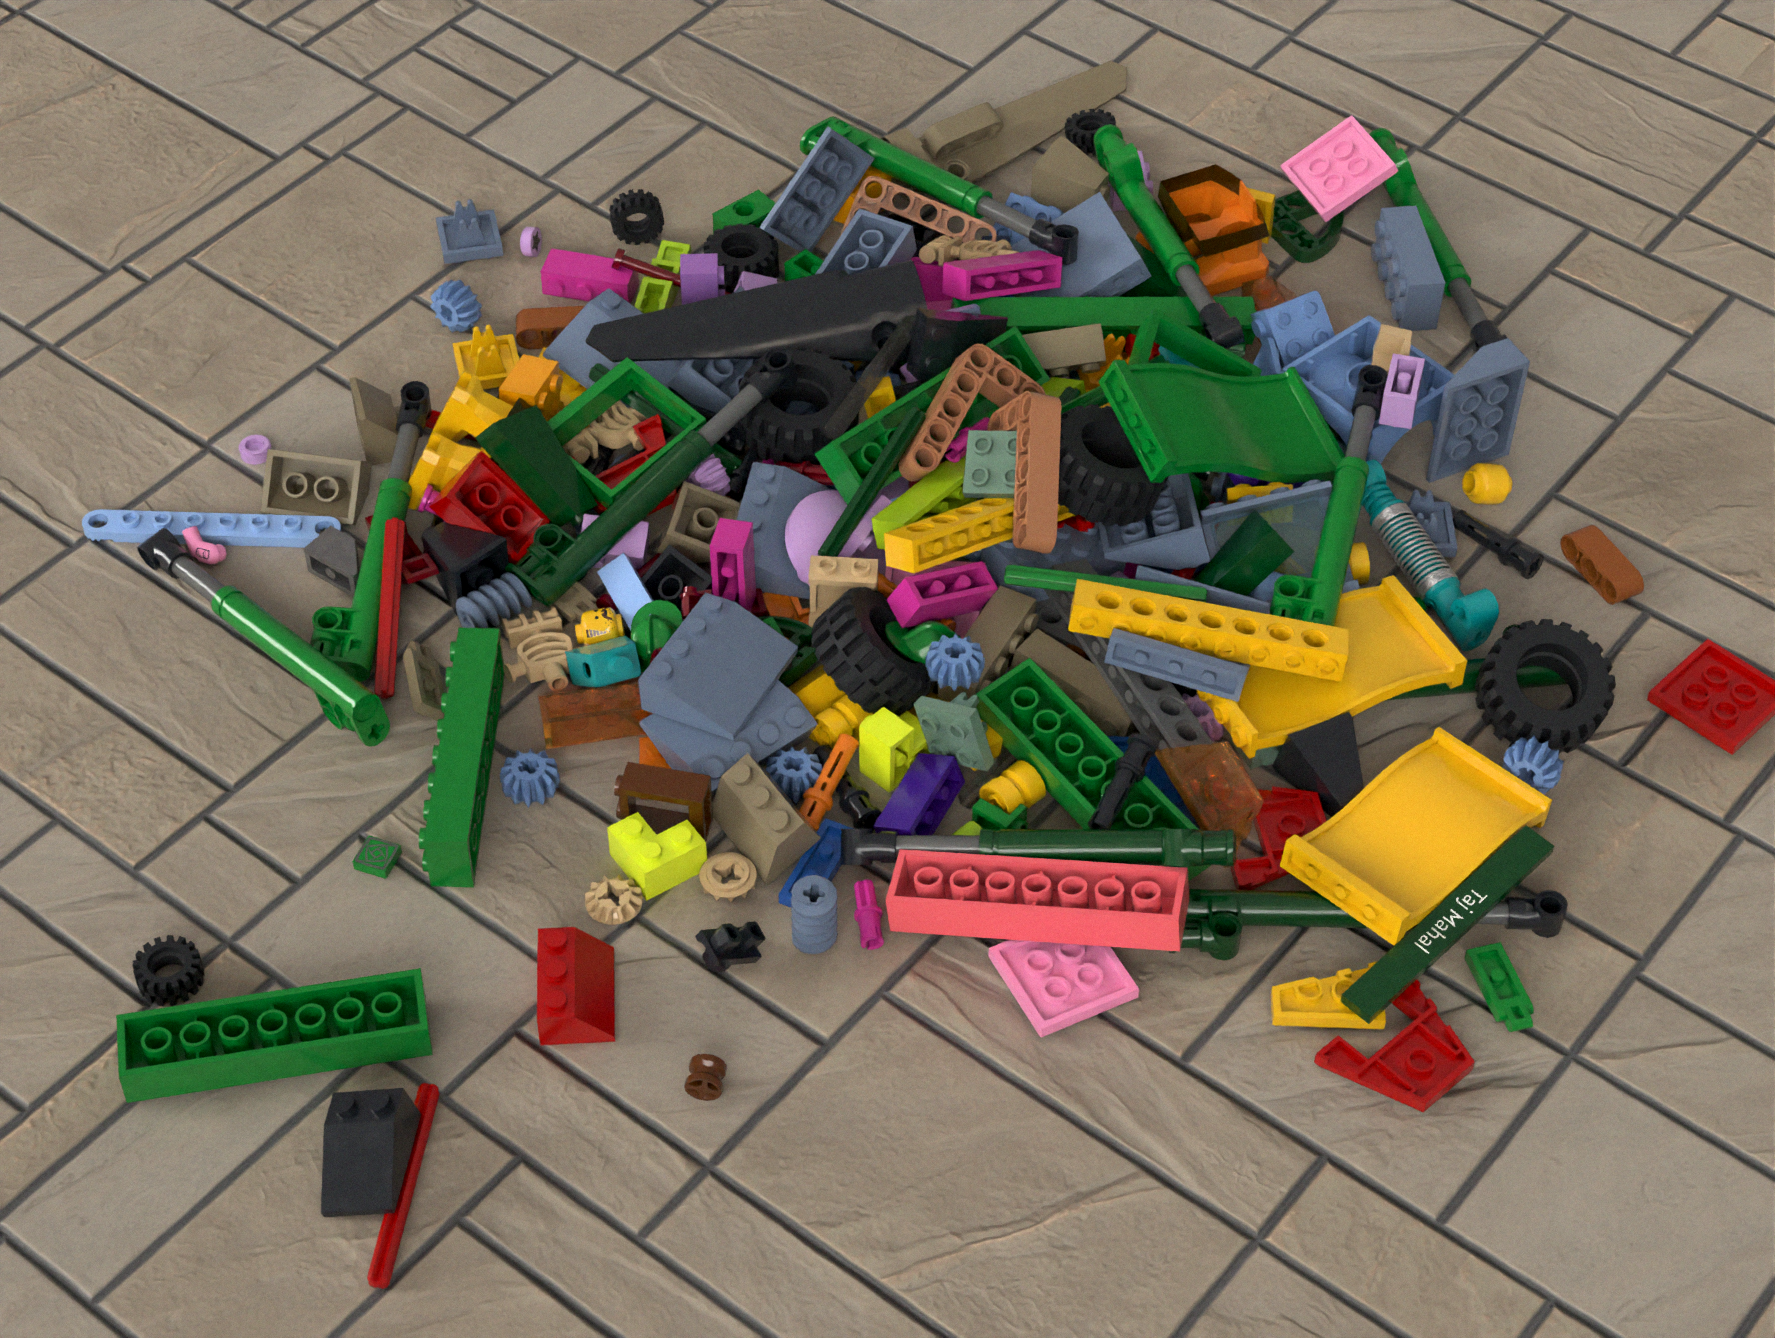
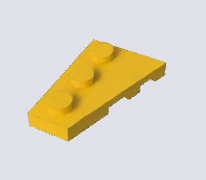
[1270,961,1386,1029]

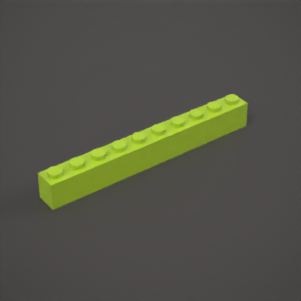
[871,377,1086,550]

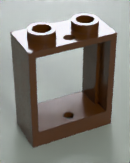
[614,762,713,842]

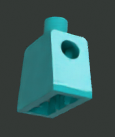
[565,636,641,688]

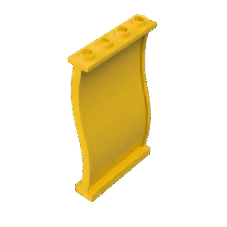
[1196,575,1467,759]
[1280,727,1552,946]

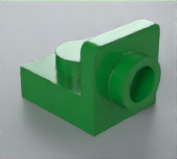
[972,798,1028,831]

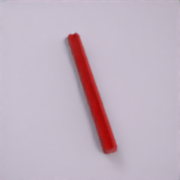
[374,517,405,699]
[367,1083,440,1289]

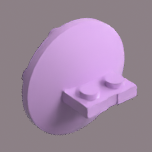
[785,490,892,586]

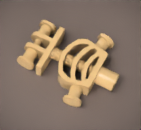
[919,235,1019,266]
[562,400,648,464]
[502,606,589,691]

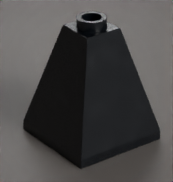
[421,522,509,616]
[1272,712,1364,817]

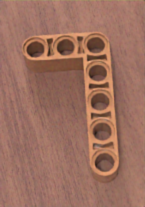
[838,176,997,243]
[898,344,1045,482]
[987,391,1061,554]

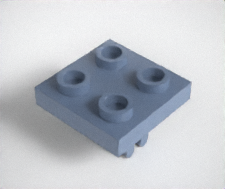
[436,199,503,264]
[1390,490,1457,557]

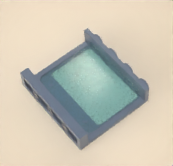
[1200,480,1360,614]

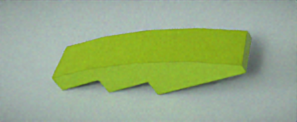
[634,240,692,314]

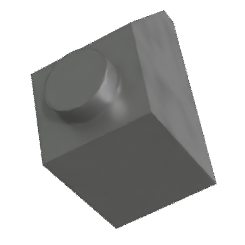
[304,526,360,597]

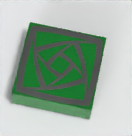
[352,835,402,879]

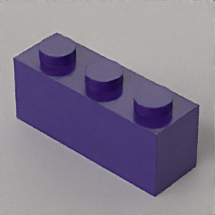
[873,753,965,835]

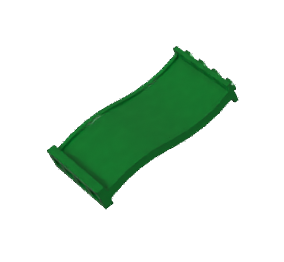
[1099,360,1345,485]

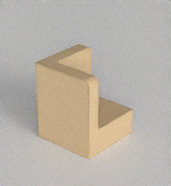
[1371,324,1412,374]

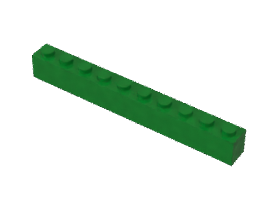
[950,296,1256,345]

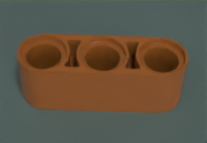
[515,306,585,349]
[1560,525,1644,605]

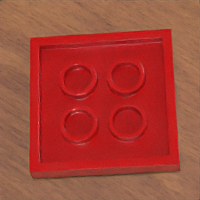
[1647,639,1775,755]

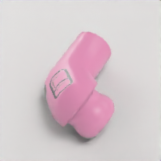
[182,526,227,565]

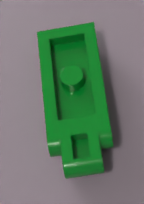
[1464,942,1534,1032]

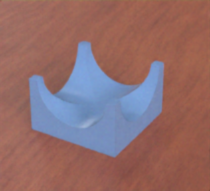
[1281,315,1454,464]

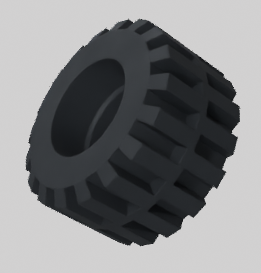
[703,224,779,293]

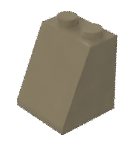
[1031,136,1110,213]

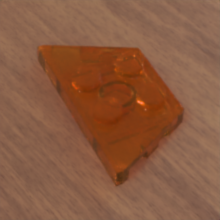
[1154,741,1264,868]

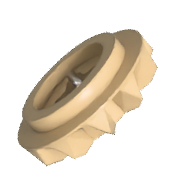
[699,852,757,902]
[585,874,643,925]

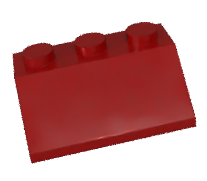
[429,451,551,565]
[537,927,615,1045]

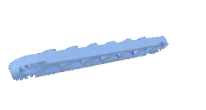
[82,509,342,548]

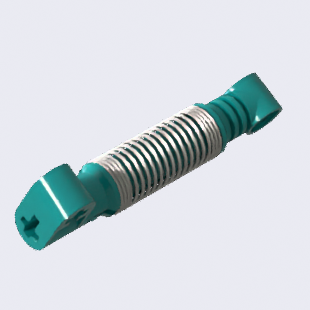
[1362,459,1499,652]

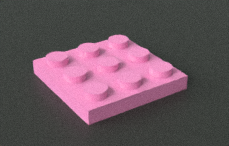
[1280,115,1398,223]
[988,940,1139,1038]

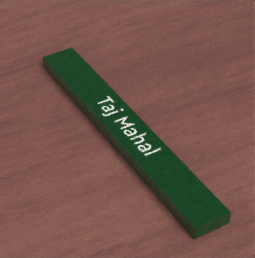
[1340,825,1555,1024]

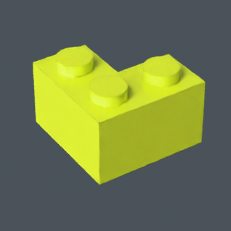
[859,707,930,793]
[607,812,707,901]

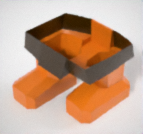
[1135,164,1270,296]

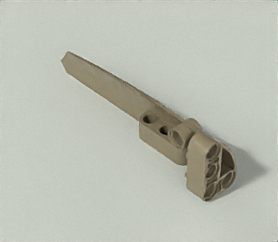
[881,61,1127,202]

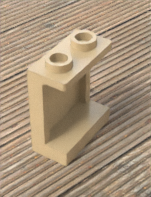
[808,555,879,628]

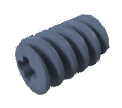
[456,572,532,628]
[791,875,838,954]

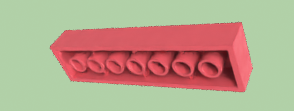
[885,849,1189,952]

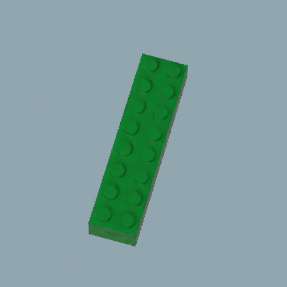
[815,326,1051,505]
[419,627,505,888]
[976,658,1211,882]
[116,968,433,1103]

